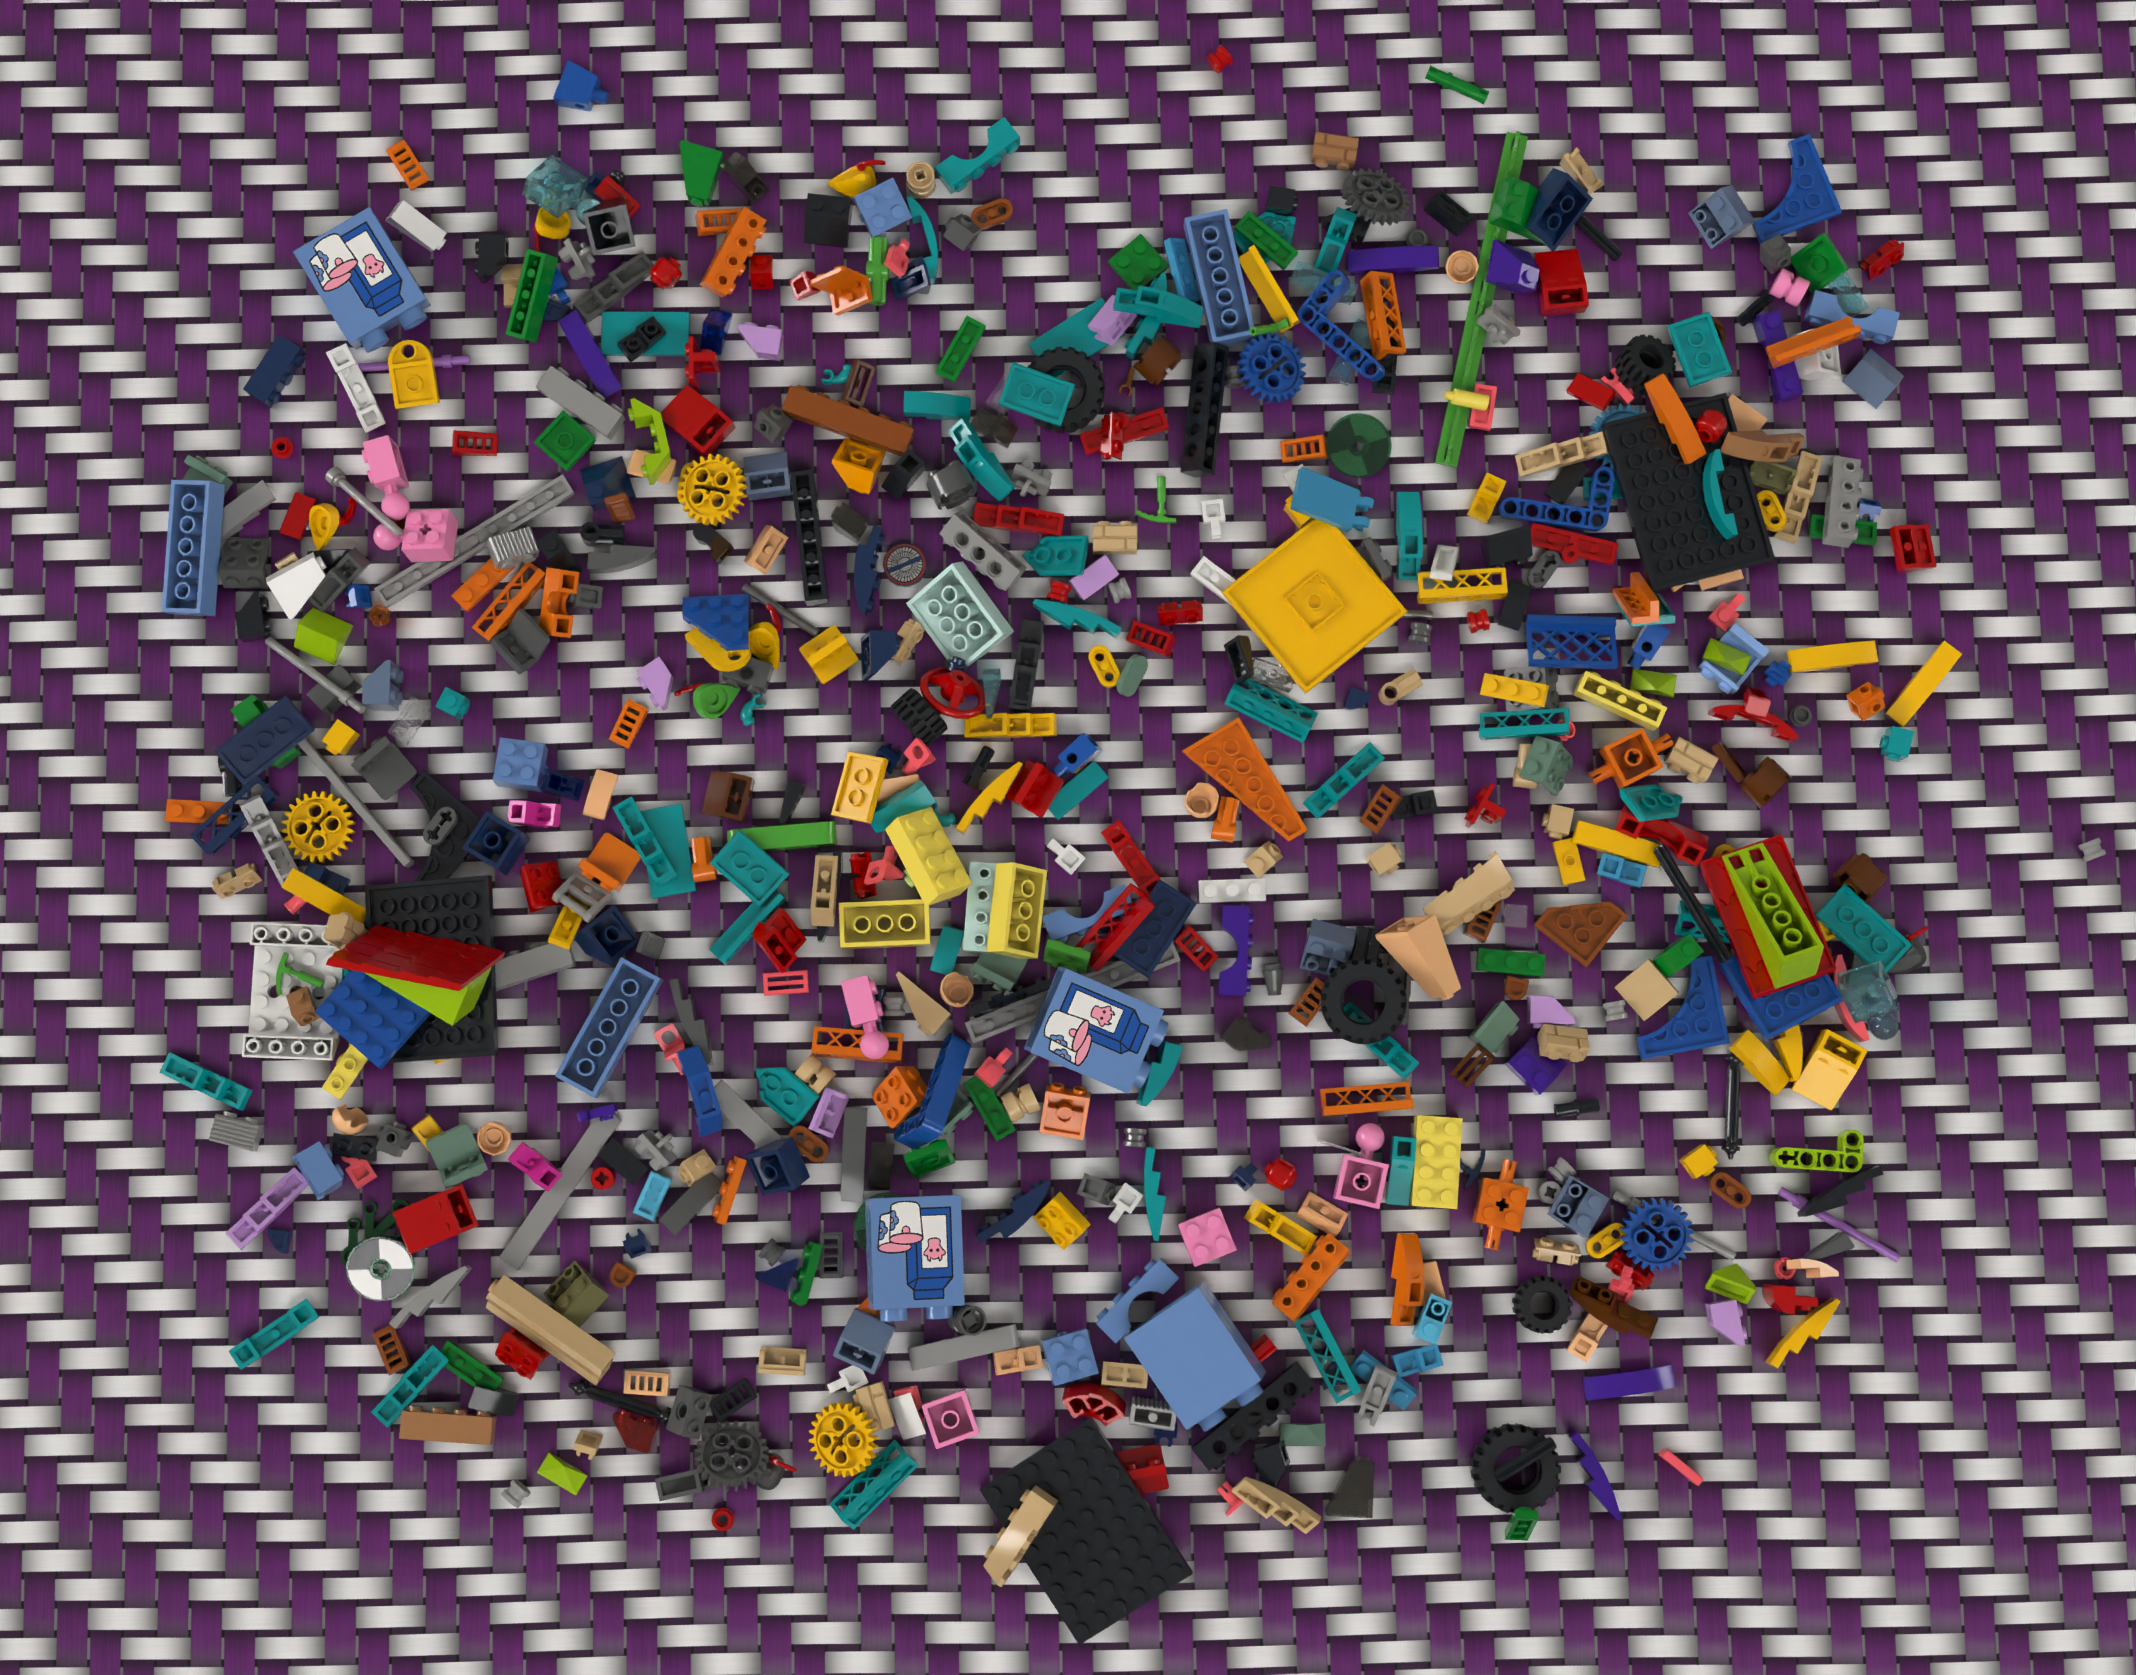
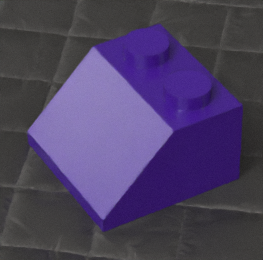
[1504,1032,1568,1095]

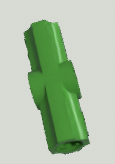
[866,236,889,306]

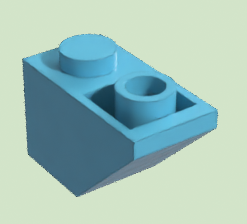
[1412,1294,1452,1345]

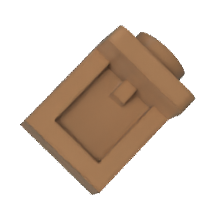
[286,986,321,1026]

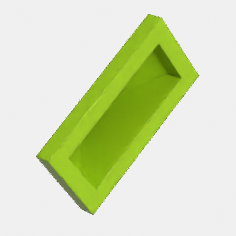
[1702,638,1752,676]
[1630,669,1677,697]
[1705,1263,1756,1304]
[537,1452,588,1495]

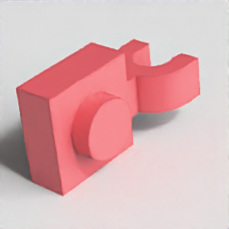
[884,238,910,277]
[1600,368,1634,407]
[1707,593,1746,632]
[974,1048,1013,1089]
[1607,1266,1635,1304]

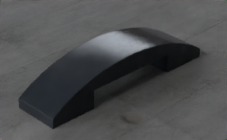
[1372,312,1402,395]

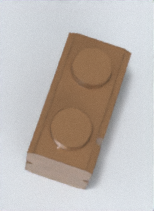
[1311,132,1359,171]

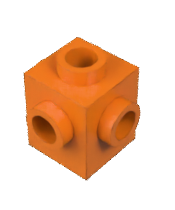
[1846,682,1885,721]

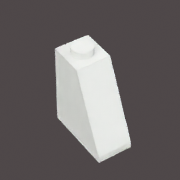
[385,200,447,252]
[266,552,327,620]

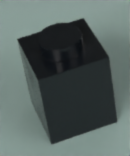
[1265,186,1298,216]

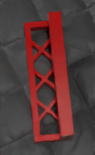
[1075,883,1155,972]

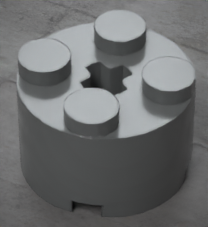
[926,460,977,510]

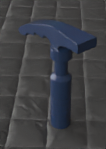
[1460,1150,1486,1189]

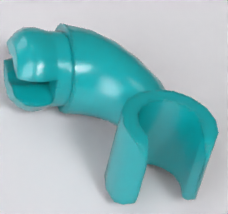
[821,364,852,385]
[740,694,767,726]
[933,802,956,827]

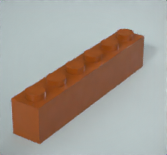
[781,385,915,456]

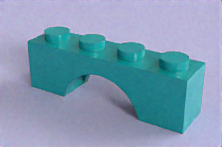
[935,117,1020,194]

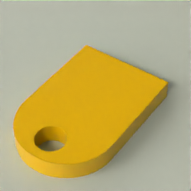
[388,340,440,409]
[685,627,751,672]

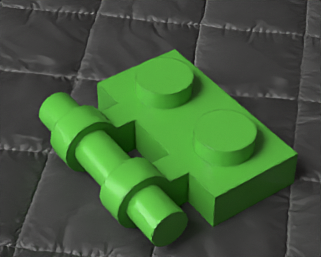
[1043,939,1091,974]

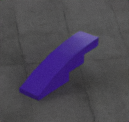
[1348,246,1439,274]
[558,309,623,398]
[1568,1430,1621,1521]

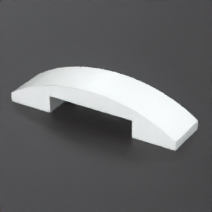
[326,343,386,433]

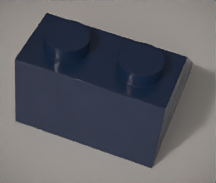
[463,811,531,876]
[744,1137,810,1195]

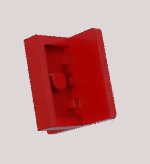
[685,336,721,390]
[1006,760,1064,818]
[1464,782,1507,828]
[519,861,563,913]
[495,1327,550,1380]
[1116,1443,1169,1494]

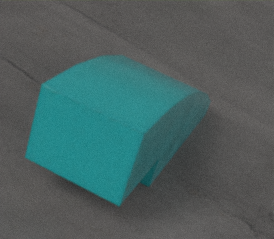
[1312,207,1357,278]
[904,391,971,420]
[870,780,936,833]
[1136,1041,1183,1107]

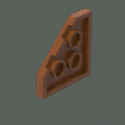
[1533,901,1628,968]

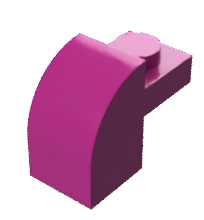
[507,800,561,828]
[508,1142,563,1192]

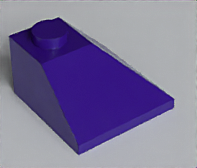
[1485,240,1540,295]

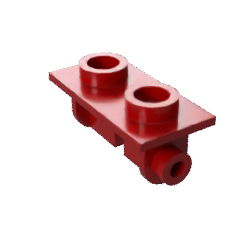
[1860,239,1904,281]
[1100,412,1124,460]
[1157,600,1203,625]
[849,851,877,899]
[1605,1250,1655,1290]

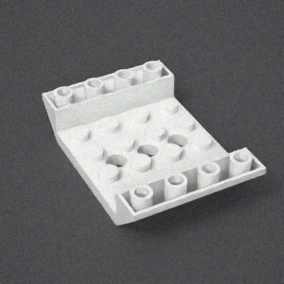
[242,922,344,1061]

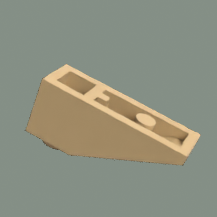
[810,855,838,927]
[896,971,951,1036]

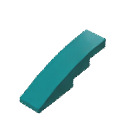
[1033,599,1121,639]
[1303,742,1385,819]
[612,796,677,887]
[1343,1001,1419,1080]
[159,1052,253,1111]
[1144,1147,1166,1241]
[371,1345,450,1428]

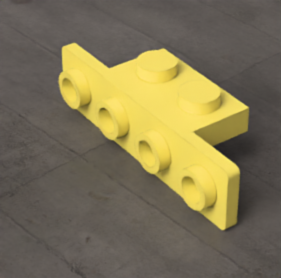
[322,1043,368,1099]

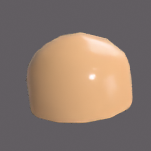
[1445,250,1479,284]
[1185,782,1219,818]
[940,972,974,1007]
[332,1104,369,1136]
[477,1121,512,1156]

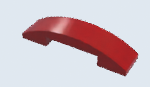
[1708,705,1798,743]
[1100,820,1161,895]

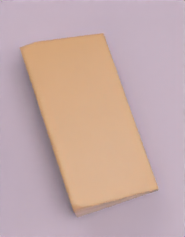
[627,449,677,484]
[744,525,789,575]
[878,774,920,804]
[1296,1191,1348,1237]
[1422,1261,1446,1307]

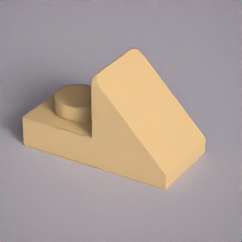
[501,264,523,308]

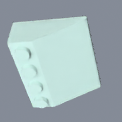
[906,561,1014,666]

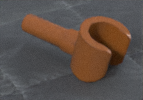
[1119,368,1135,397]

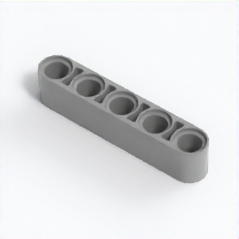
[907,1324,1020,1371]

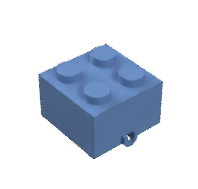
[852,178,912,238]
[493,737,548,792]
[292,1141,344,1200]
[1041,1328,1099,1386]

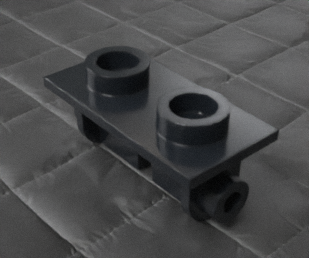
[332,1133,379,1161]

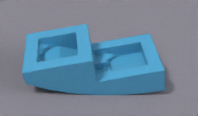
[1597,853,1647,888]
[1391,1344,1444,1378]

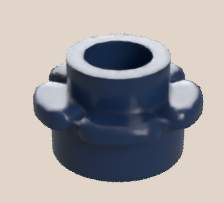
[947,656,968,672]

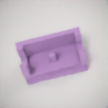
[1088,295,1137,346]
[1067,555,1119,600]
[808,1087,850,1138]

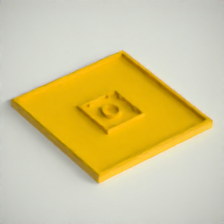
[1222,519,1408,694]

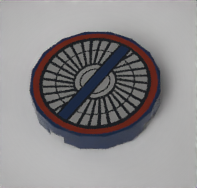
[883,543,927,588]

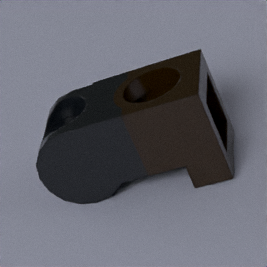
[693,522,734,565]

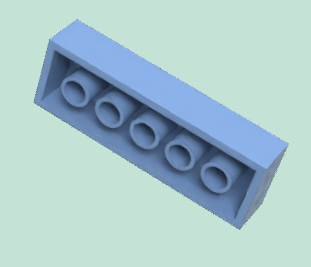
[1183,209,1255,347]
[162,480,225,616]
[555,957,664,1098]

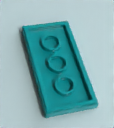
[1029,298,1126,378]
[601,312,690,357]
[641,804,697,899]
[1815,884,1913,978]

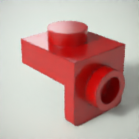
[750,255,774,290]

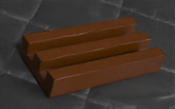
[840,359,876,408]
[1712,741,1748,783]
[1450,1042,1495,1088]

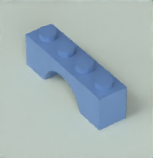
[1804,290,1900,344]
[1042,884,1132,943]
[1096,1258,1179,1343]

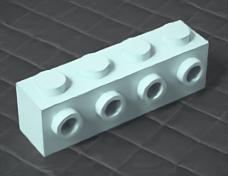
[963,862,997,954]

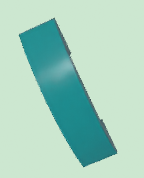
[906,196,938,285]
[1703,449,1738,540]
[228,1298,319,1370]

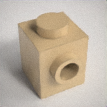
[1541,804,1574,840]
[1365,842,1402,877]

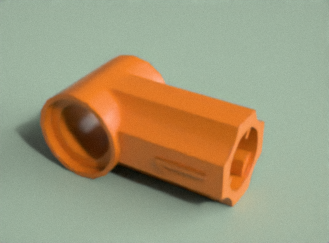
[1211,796,1240,843]
[691,837,717,882]

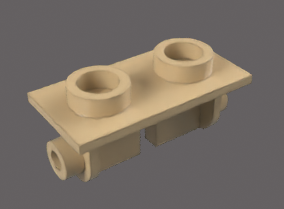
[891,619,925,666]
[212,863,263,899]
[1532,1237,1581,1266]

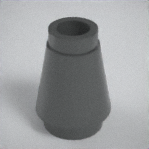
[1262,963,1284,996]

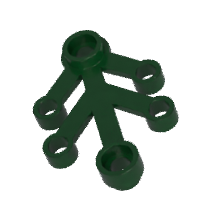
[341,1199,411,1267]

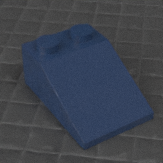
[1526,168,1593,252]

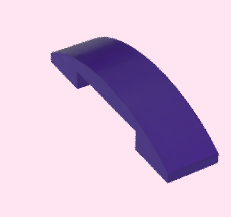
[1582,1364,1676,1400]

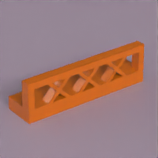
[1360,271,1406,360]
[1766,316,1861,369]
[471,563,546,642]
[1613,572,1659,624]
[811,1026,904,1064]
[1320,1082,1414,1116]

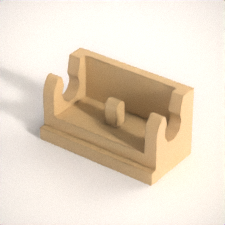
[1559,147,1603,195]
[758,1346,807,1376]
[1101,1361,1148,1390]

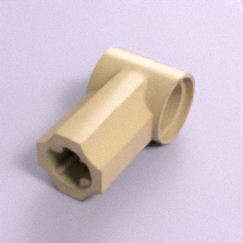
[1378,669,1423,706]
[1513,744,1537,789]

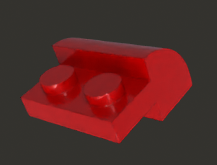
[1889,524,1937,573]
[753,908,807,973]
[1762,1284,1818,1315]

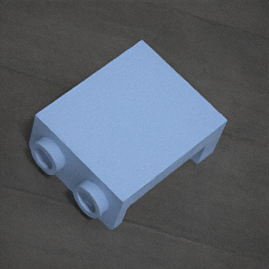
[1698,623,1770,695]

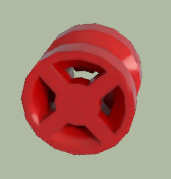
[1206,45,1233,74]
[1046,581,1072,604]
[1467,609,1490,634]
[591,1167,616,1190]

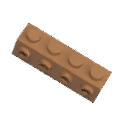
[399,1405,497,1445]

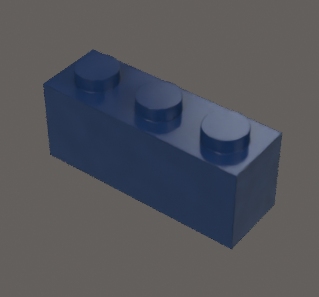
[243,335,306,408]

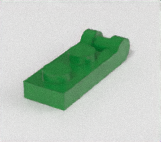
[790,1241,823,1306]

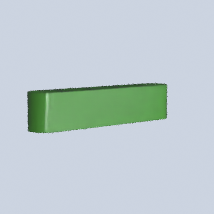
[727,822,837,851]

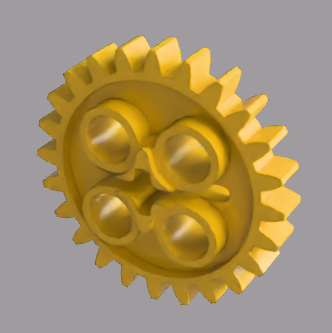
[678,454,748,526]
[281,791,356,863]
[809,1401,879,1477]

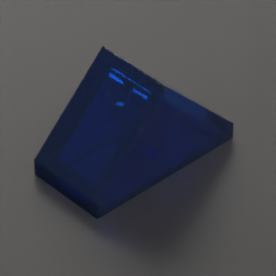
[700,308,733,356]
[540,768,584,802]
[755,1257,801,1292]

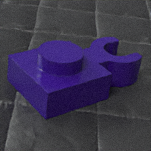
[577,1104,619,1122]

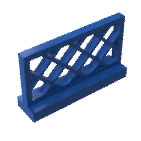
[1524,614,1618,669]

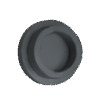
[1406,229,1428,246]
[1789,705,1812,727]

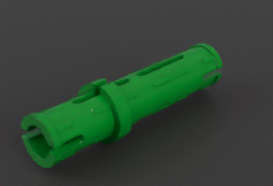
[1425,65,1489,105]

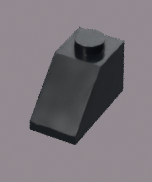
[536,530,583,573]

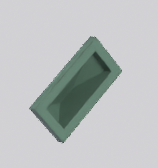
[1280,1423,1326,1446]

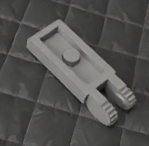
[1356,1364,1398,1426]

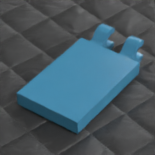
[1290,467,1374,532]

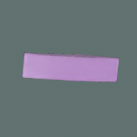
[225,1167,308,1250]

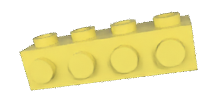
[1573,671,1667,731]

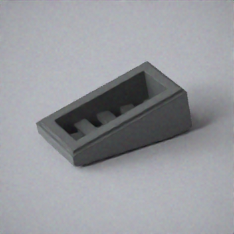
[636,930,665,960]
[820,1232,843,1279]
[1803,1232,1855,1260]

